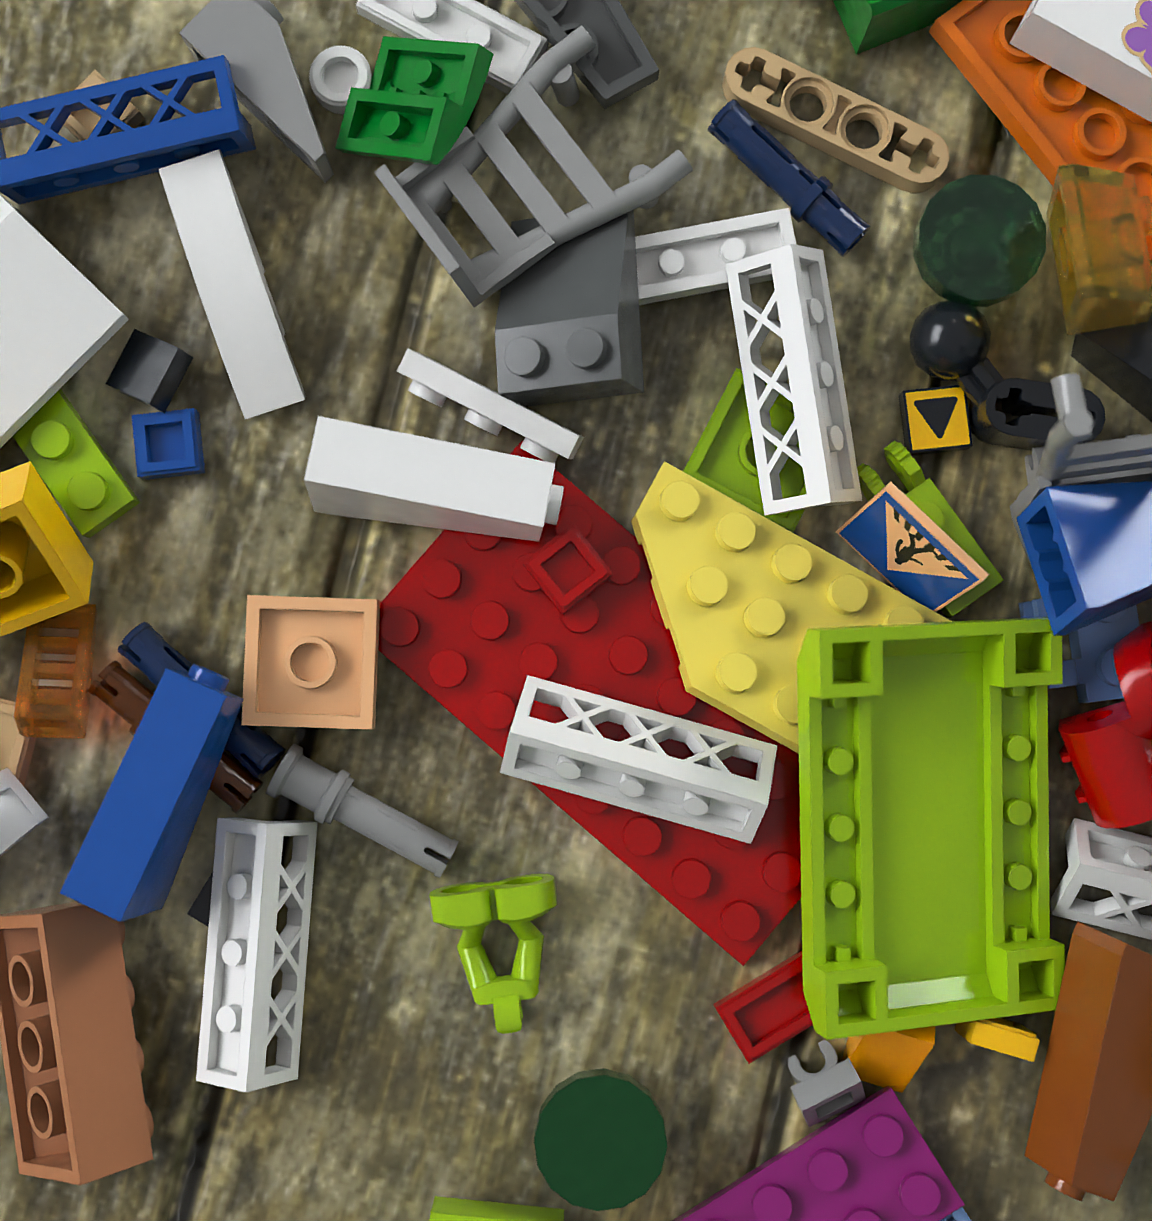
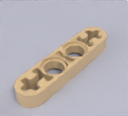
[722,47,950,193]

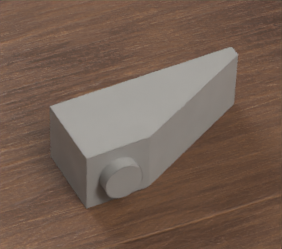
[179,0,334,183]

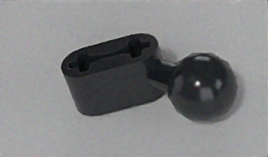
[910,301,1105,451]

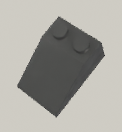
[495,210,644,407]

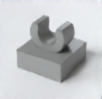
[788,1040,866,1127]

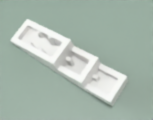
[158,149,306,420]

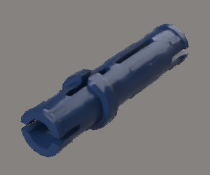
[707,99,871,257]
[118,622,286,780]

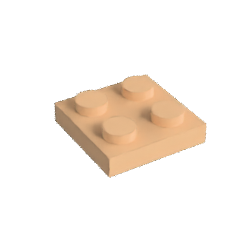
[241,595,380,730]

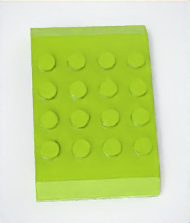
[797,617,1065,1040]

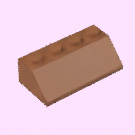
[0,901,154,1185]

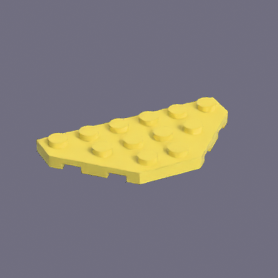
[631,461,952,754]

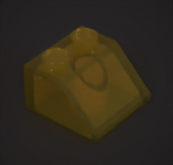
[1046,164,1152,335]

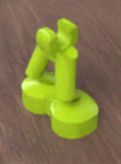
[429,874,558,1034]

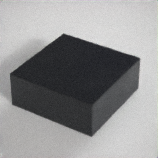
[106,329,193,413]

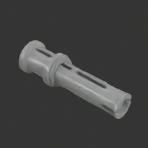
[266,743,459,878]

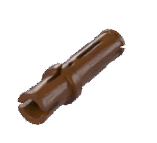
[88,660,264,814]

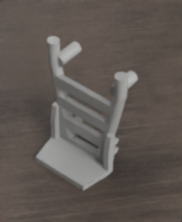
[374,25,693,308]
[1010,373,1152,570]

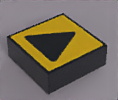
[898,385,973,456]

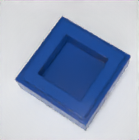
[131,408,205,480]

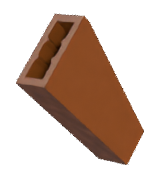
[1024,921,1152,1202]

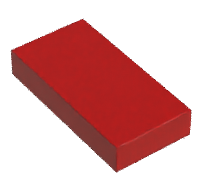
[714,950,813,1064]

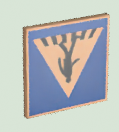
[836,482,989,612]

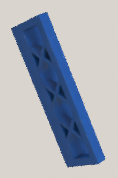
[0,55,256,205]

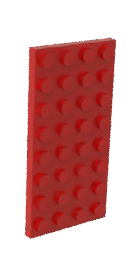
[378,441,801,966]

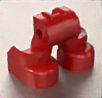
[1058,621,1152,828]

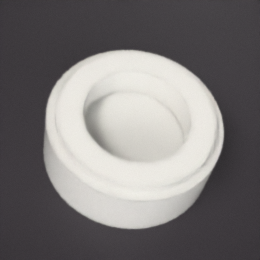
[309,46,373,114]

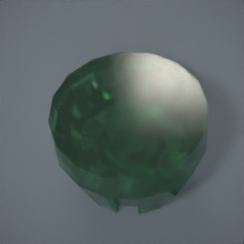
[913,175,1046,307]

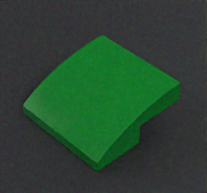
[335,36,494,165]

